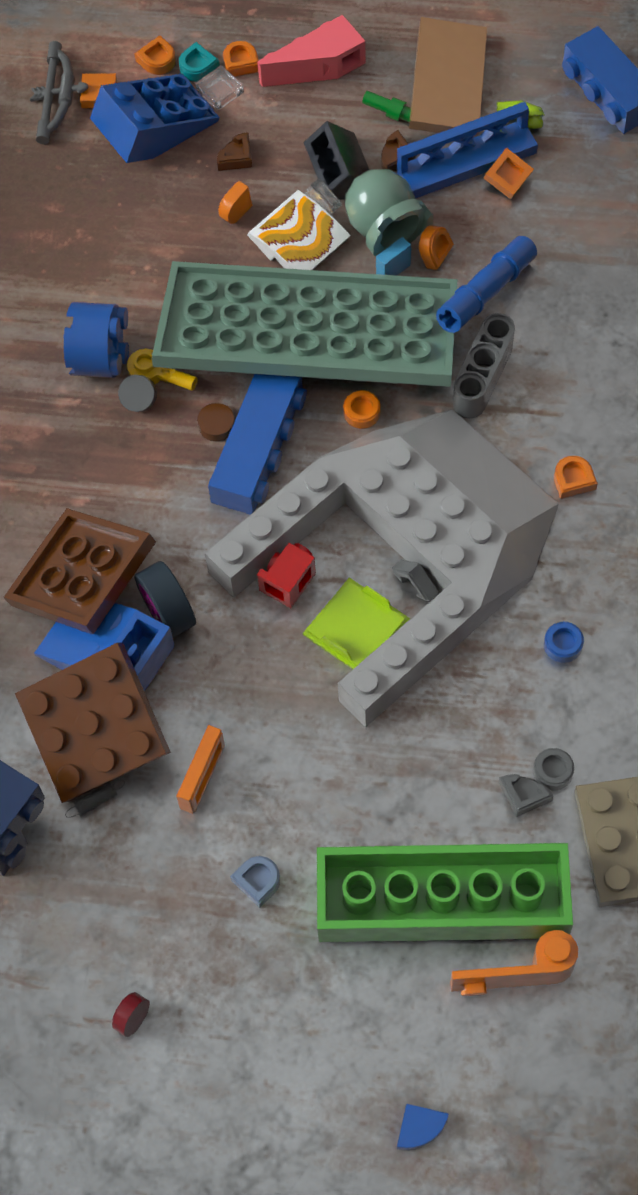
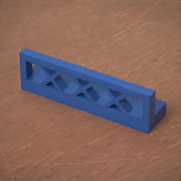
[397,102,538,199]

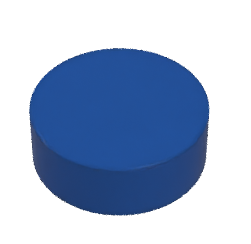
[544,622,584,663]

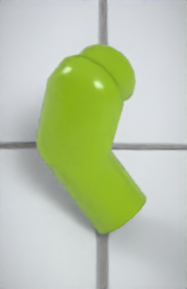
[497,100,545,129]

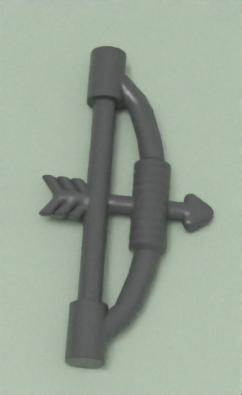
[30,41,88,144]

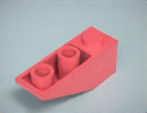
[257,15,366,87]

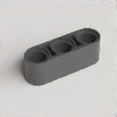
[453,313,515,419]

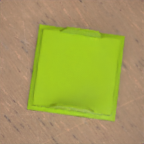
[303,577,410,669]

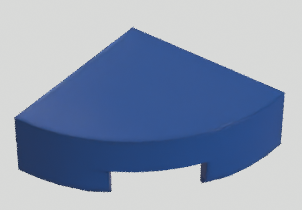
[397,1104,449,1150]

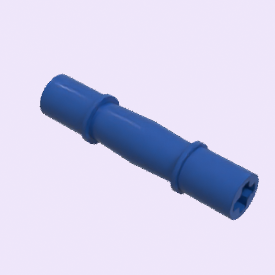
[436,236,537,333]

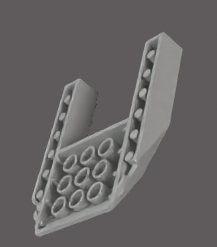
[205,410,559,727]

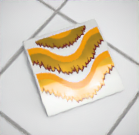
[247,190,351,270]

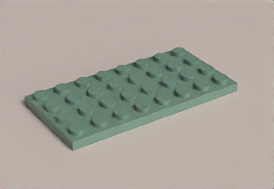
[152,261,458,387]

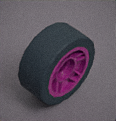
[134,561,196,638]

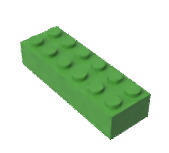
[317,843,573,942]

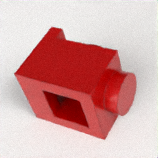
[257,543,316,609]

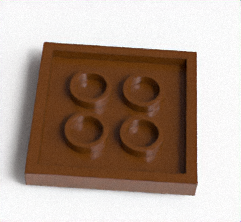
[4,508,156,635]
[15,643,171,803]

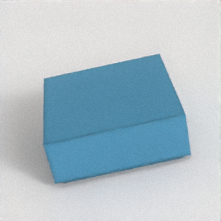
[376,237,411,275]

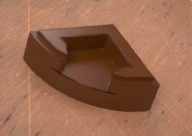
[381,130,416,172]
[217,132,252,171]

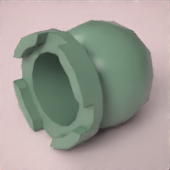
[345,169,433,257]

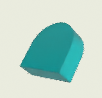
[179,42,220,82]

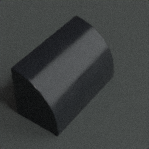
[303,121,370,200]

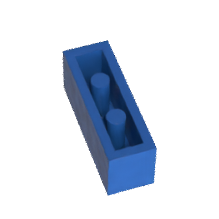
[562,26,638,134]

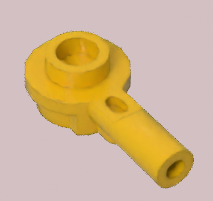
[127,348,198,391]

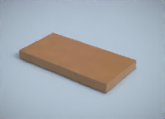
[409,17,487,138]

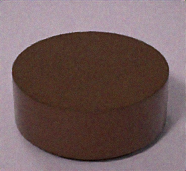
[197,403,235,441]

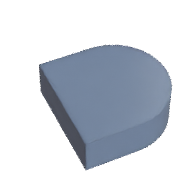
[230,856,280,908]

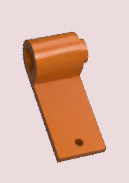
[450,930,578,996]

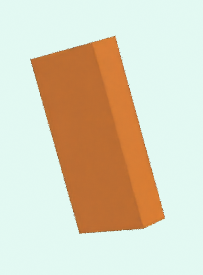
[176,725,225,814]

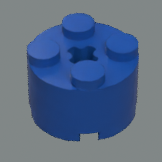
[64,302,129,378]

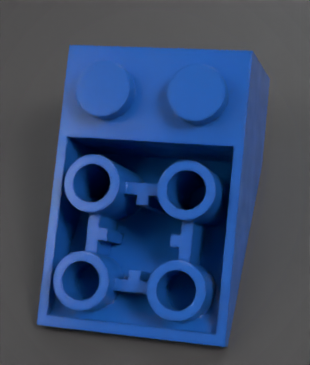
[90,74,220,163]
[34,603,175,692]

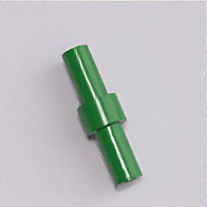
[362,90,411,122]

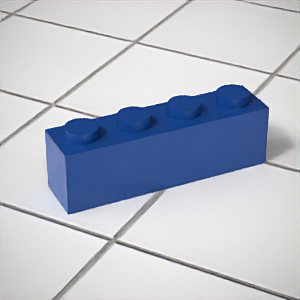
[208,374,307,515]

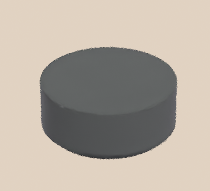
[118,375,157,412]
[533,748,574,791]

